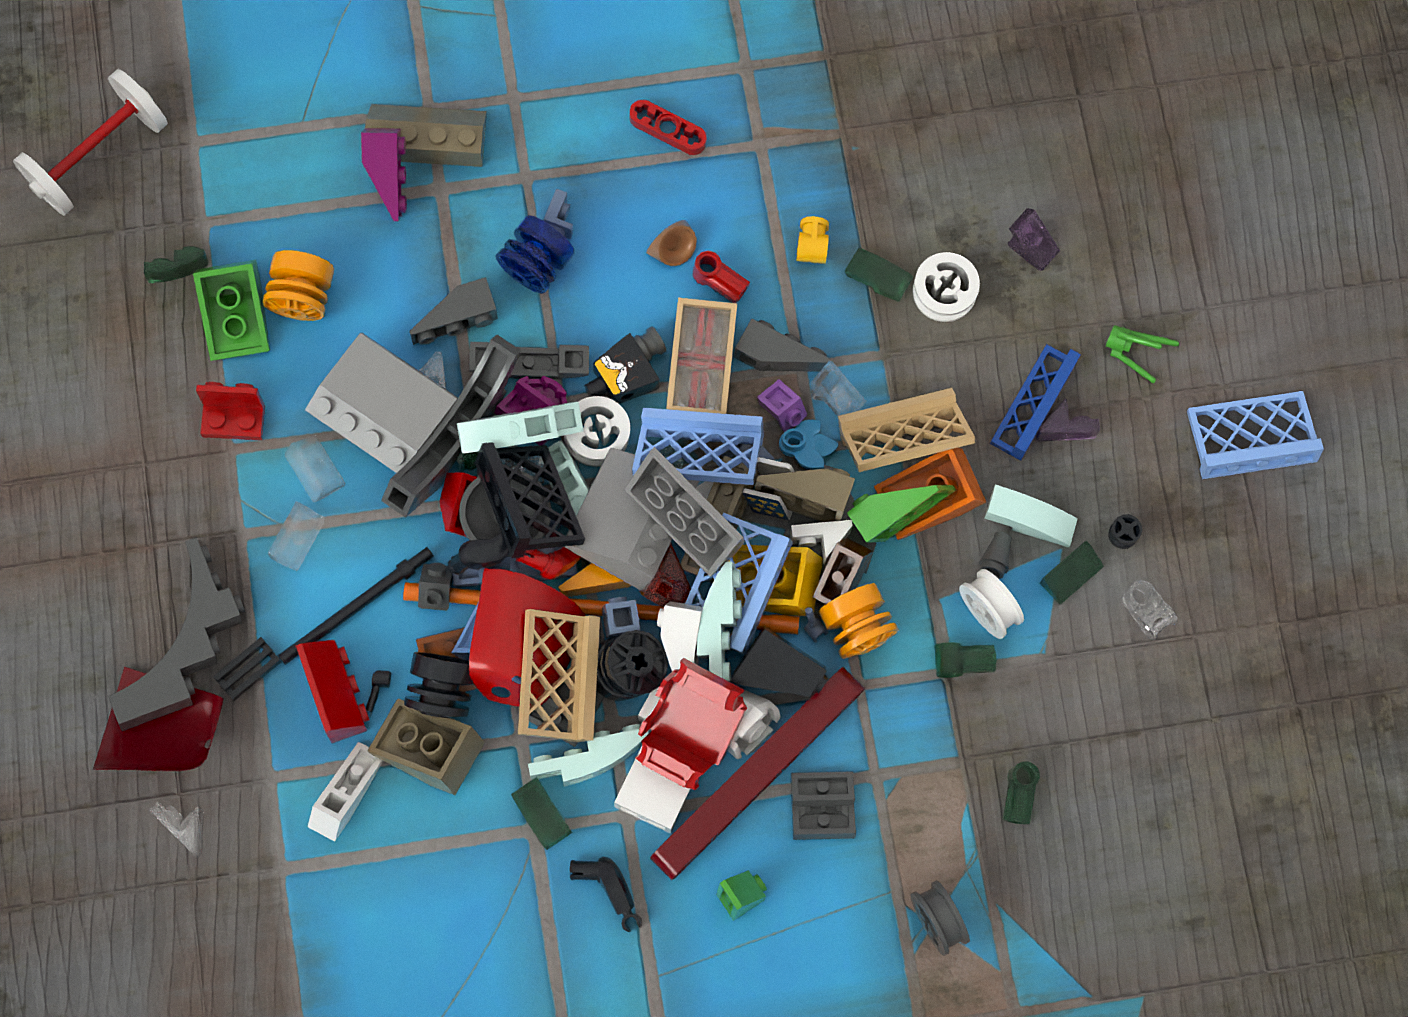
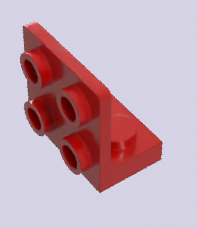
[196,382,265,440]

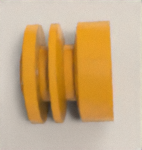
[262,250,334,321]
[819,583,899,659]

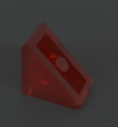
[639,542,691,608]

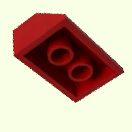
[296,640,370,743]

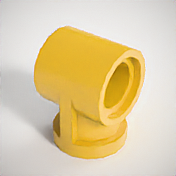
[796,216,829,264]

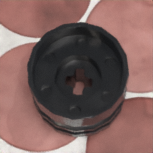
[596,630,668,701]
[404,652,474,718]

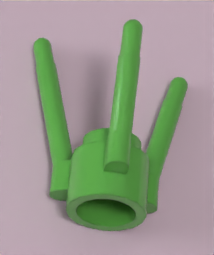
[1105,325,1179,383]

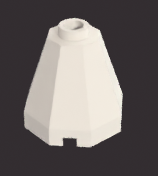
[728,690,781,760]

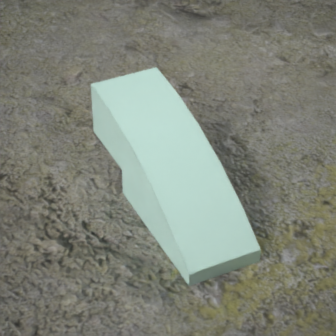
[984,484,1078,547]

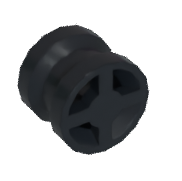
[1108,514,1142,549]

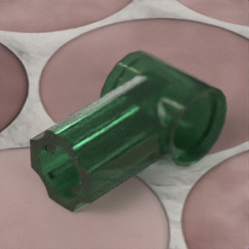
[934,642,997,678]
[1002,761,1040,825]

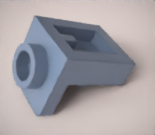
[543,189,573,239]

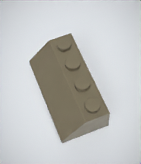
[365,104,487,167]

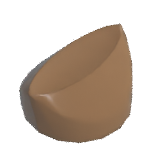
[646,220,697,266]

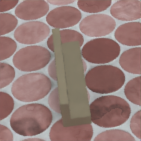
[679,456,760,584]

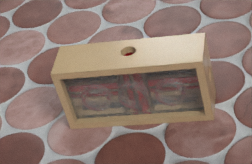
[666,298,737,414]

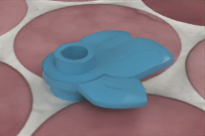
[779,420,839,470]

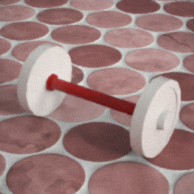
[13,69,168,216]

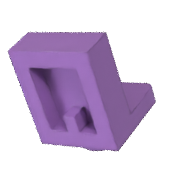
[757,379,807,432]

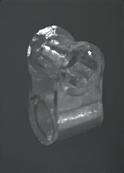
[1122,580,1178,640]

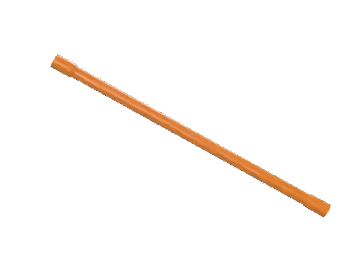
[403,582,799,635]

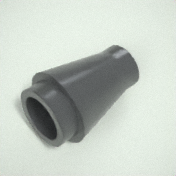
[979,532,1012,579]

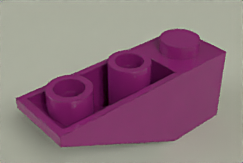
[361,128,407,221]

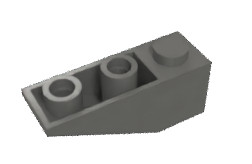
[410,277,498,345]
[734,319,830,372]

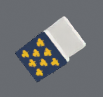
[742,457,795,520]

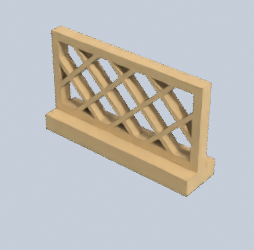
[838,388,975,472]
[518,609,600,742]

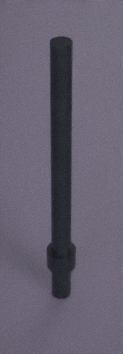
[278,547,434,665]

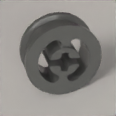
[910,880,970,956]

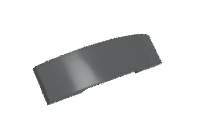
[469,342,589,379]

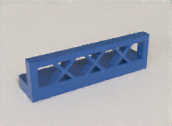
[990,344,1081,461]

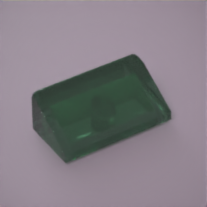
[1040,540,1104,605]

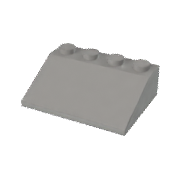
[305,333,458,473]
[624,447,744,577]
[565,448,699,591]

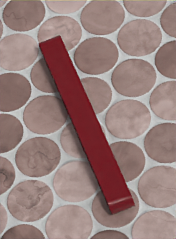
[650,667,865,880]

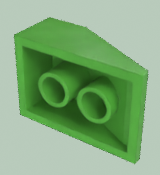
[193,260,270,361]
[847,485,956,543]

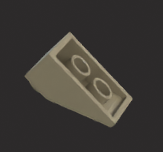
[755,468,855,522]
[367,699,485,795]

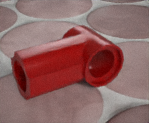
[692,251,750,303]

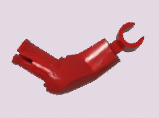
[516,547,582,580]

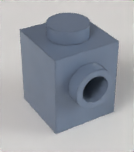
[602,597,641,638]

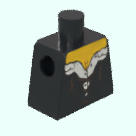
[584,333,660,404]

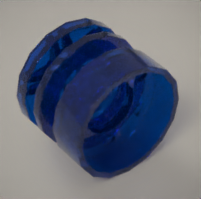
[495,215,575,294]

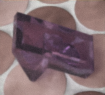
[1008,208,1060,271]
[1036,399,1100,442]

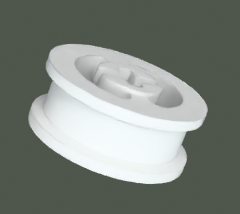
[913,252,980,322]
[564,396,630,467]
[959,569,1024,639]

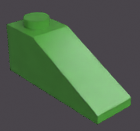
[716,870,767,921]

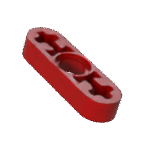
[629,100,707,155]

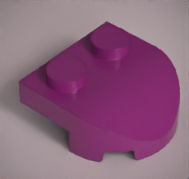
[494,376,567,445]

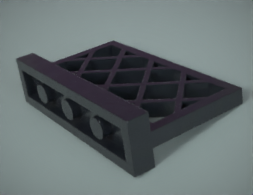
[475,442,585,558]

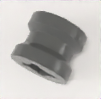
[633,326,666,362]

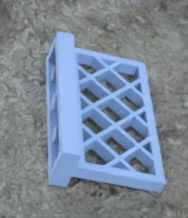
[1187,391,1324,479]
[632,408,764,485]
[685,512,793,655]

